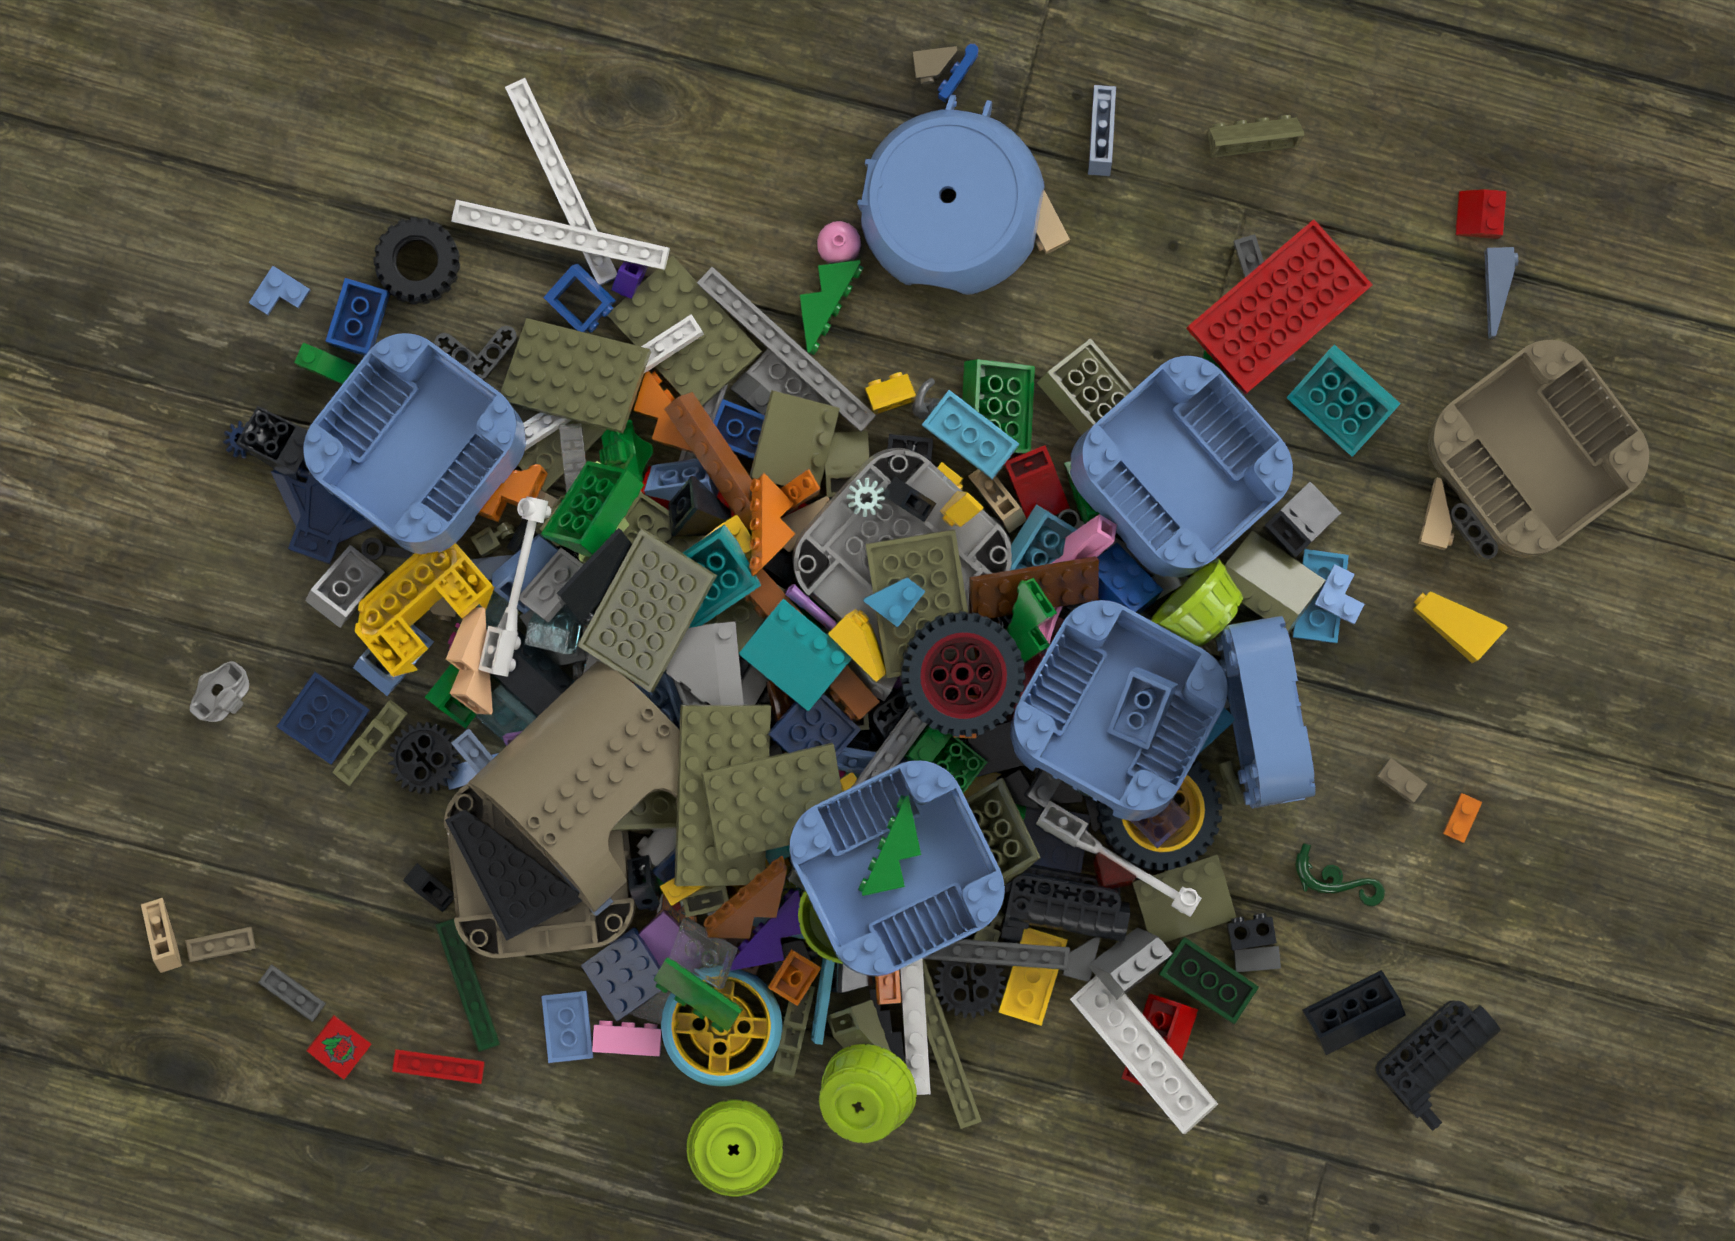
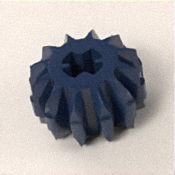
[223,421,253,459]

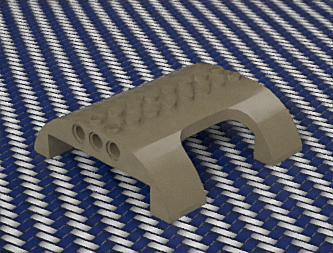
[467,661,680,912]

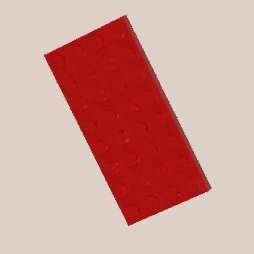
[1186,219,1373,395]

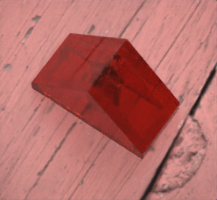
[1092,852,1136,888]

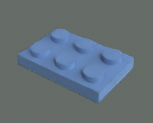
[542,991,594,1063]

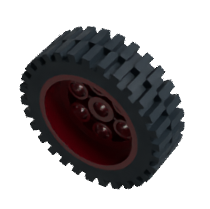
[900,611,1025,737]

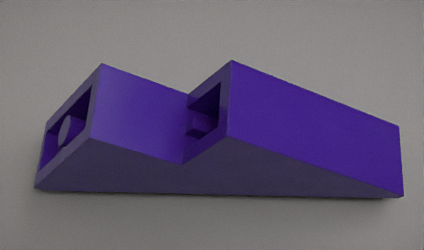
[722,888,802,972]

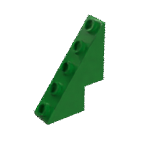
[800,260,864,355]
[1007,578,1057,665]
[858,795,921,896]

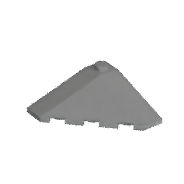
[666,622,743,705]

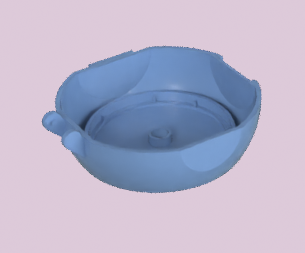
[857,94,1045,295]

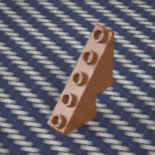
[704,856,787,939]

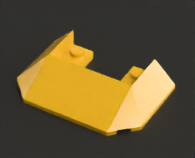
[355,543,494,677]

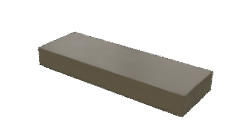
[185,927,256,962]

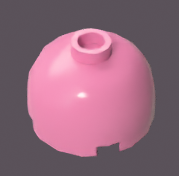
[817,221,861,264]

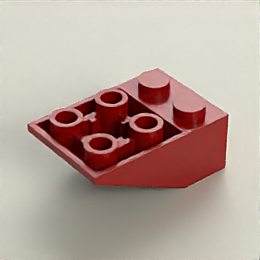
[1004,445,1070,519]

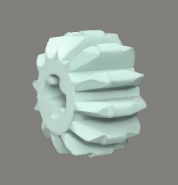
[846,478,885,517]

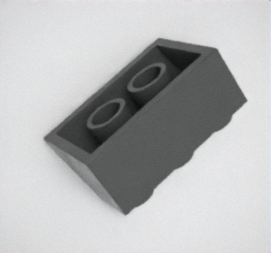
[1088,927,1172,1000]

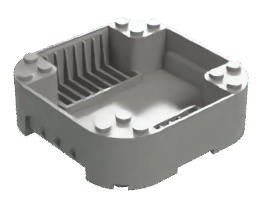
[792,448,1012,655]

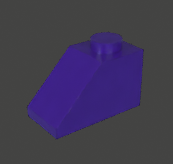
[612,261,648,299]

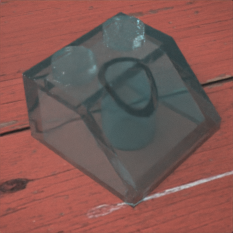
[524,608,581,654]

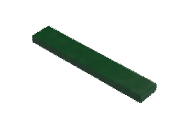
[435,918,500,1052]

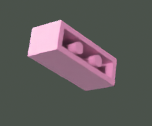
[592,1020,662,1056]

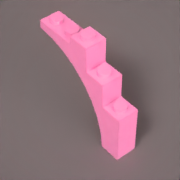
[1038,514,1117,655]

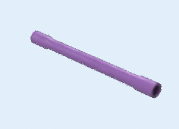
[785,584,902,690]

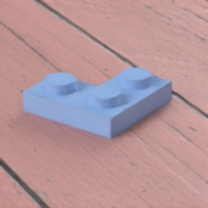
[1314,564,1364,624]

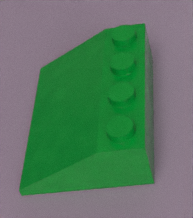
[962,359,1035,454]
[541,461,644,557]
[654,957,743,1033]

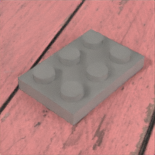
[519,548,584,623]

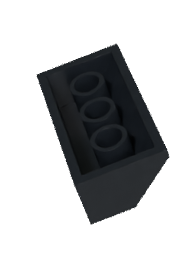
[490,629,575,717]
[1302,970,1406,1055]

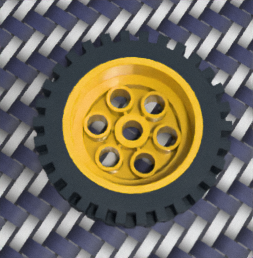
[1097,761,1222,871]

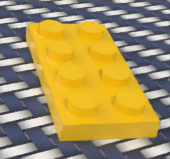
[999,928,1068,1026]

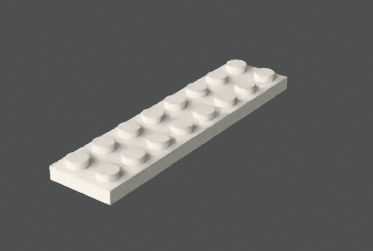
[1070,976,1218,1134]

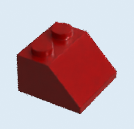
[1455,189,1506,239]

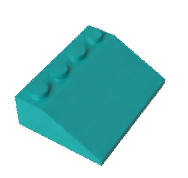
[1287,344,1401,457]
[683,524,761,628]
[739,599,852,712]

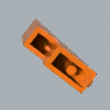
[633,371,694,454]
[477,464,548,522]
[780,469,820,518]
[749,473,795,576]

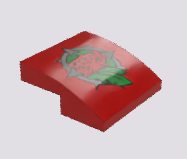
[306,1015,372,1079]

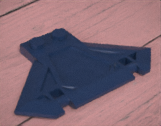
[271,468,375,565]

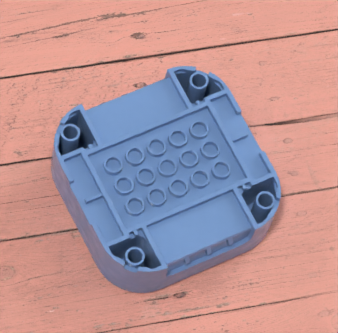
[304,333,526,554]
[1070,356,1293,578]
[1010,600,1228,821]
[1215,616,1315,809]
[789,761,1004,976]

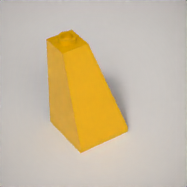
[1413,591,1508,663]

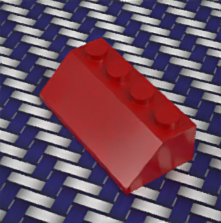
[1121,993,1198,1086]

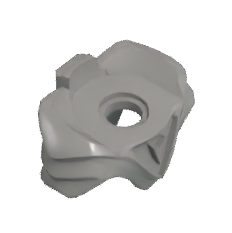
[190,661,249,722]

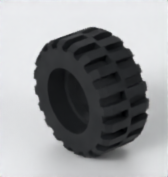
[373,217,460,305]

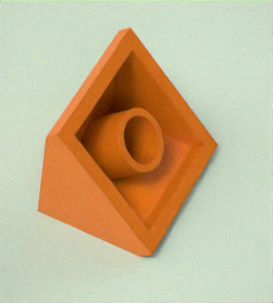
[768,949,821,1006]

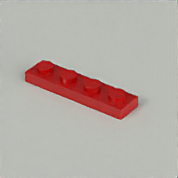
[392,1049,485,1084]

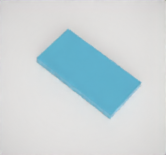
[922,390,1020,480]

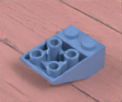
[492,534,559,614]

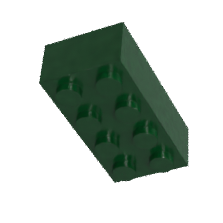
[1158,937,1259,1024]

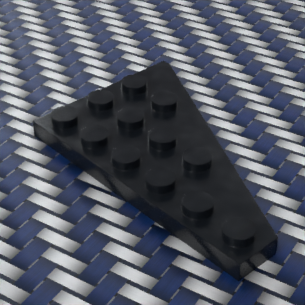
[445,809,583,941]

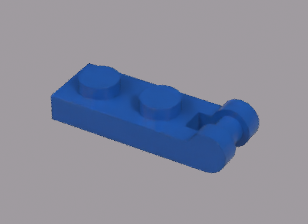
[938,44,978,103]

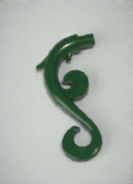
[1295,843,1385,906]

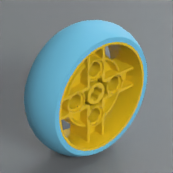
[661,965,782,1086]

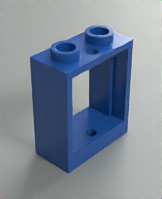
[543,264,616,333]

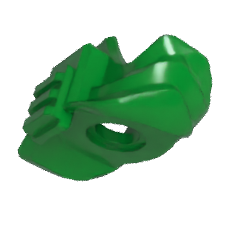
[599,420,653,483]

